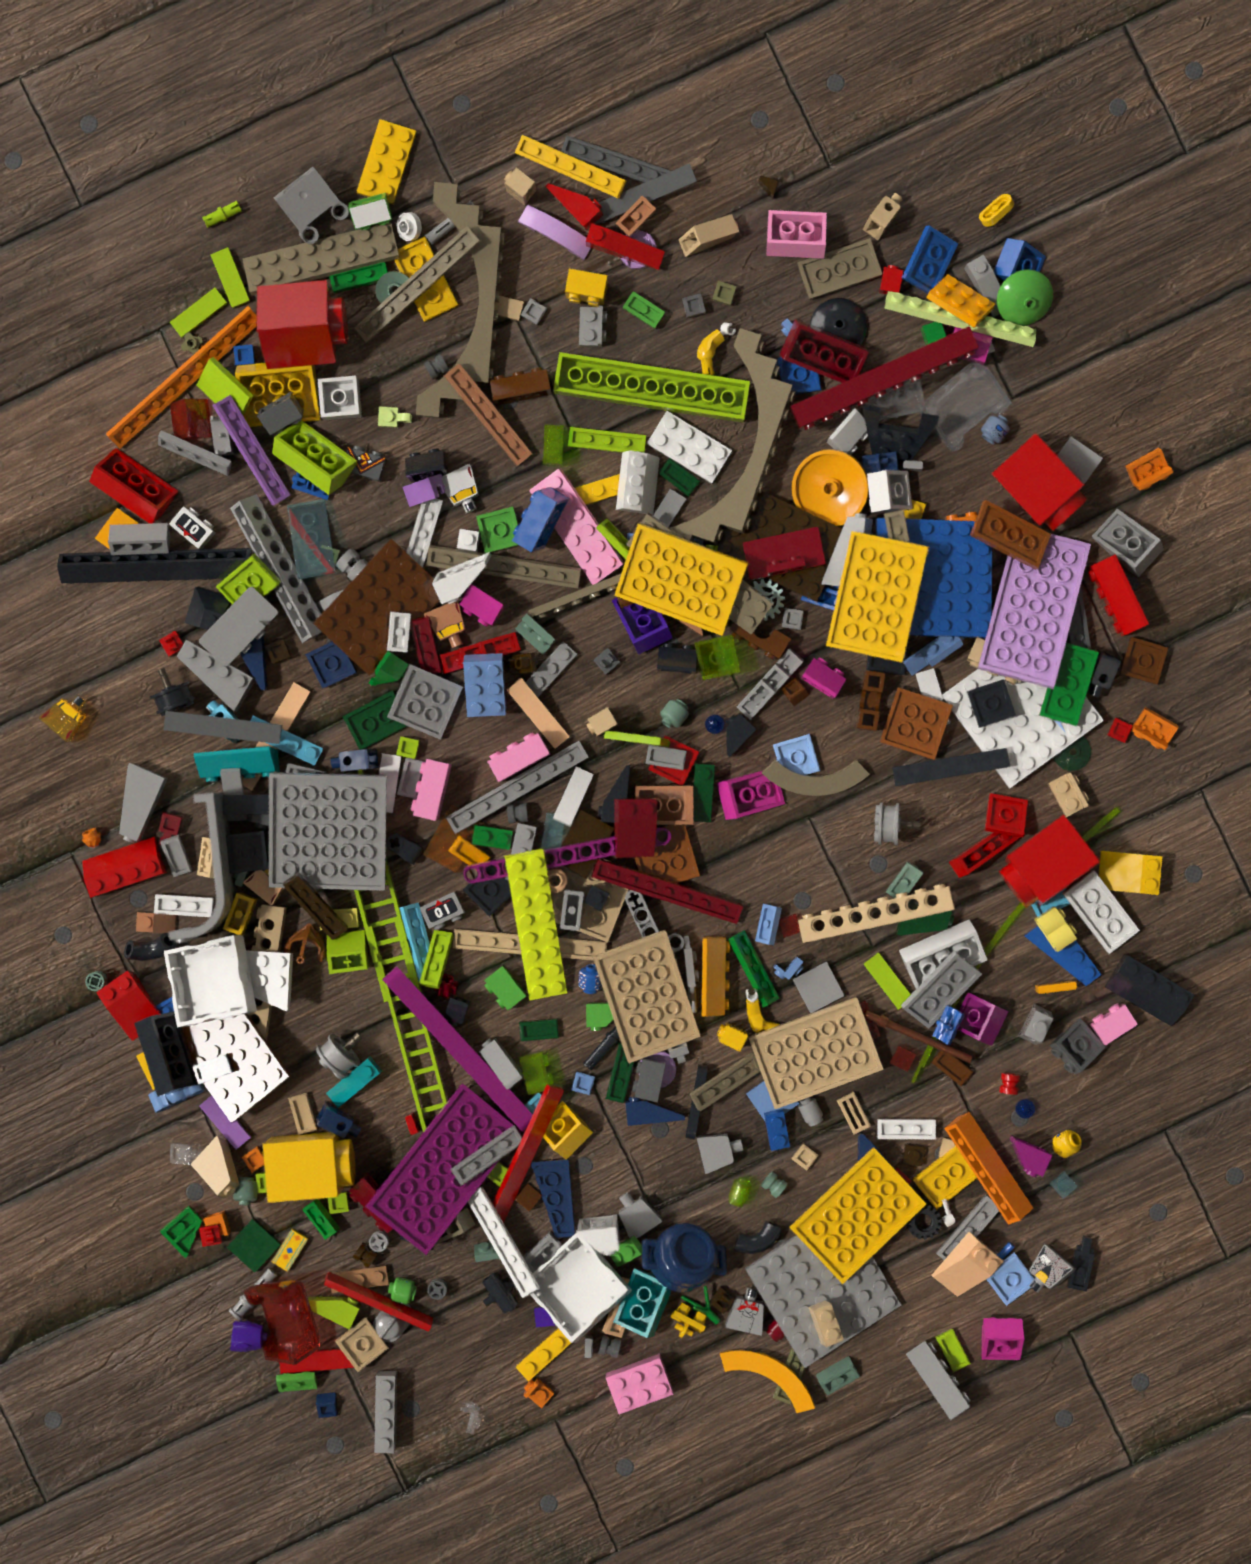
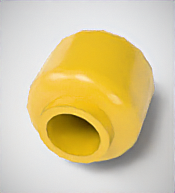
[1053,1130,1082,1158]

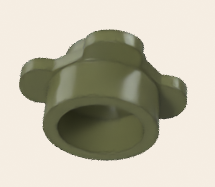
[181,333,203,355]

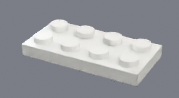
[647,411,732,484]
[1062,870,1140,954]

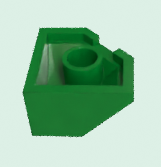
[368,651,409,686]

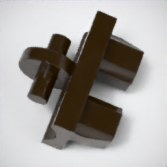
[504,653,538,675]

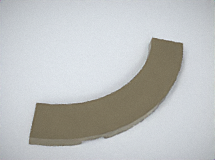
[762,759,869,796]

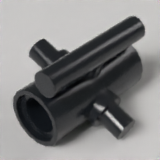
[482,1271,518,1314]

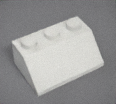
[616,451,660,515]

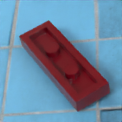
[410,616,442,674]

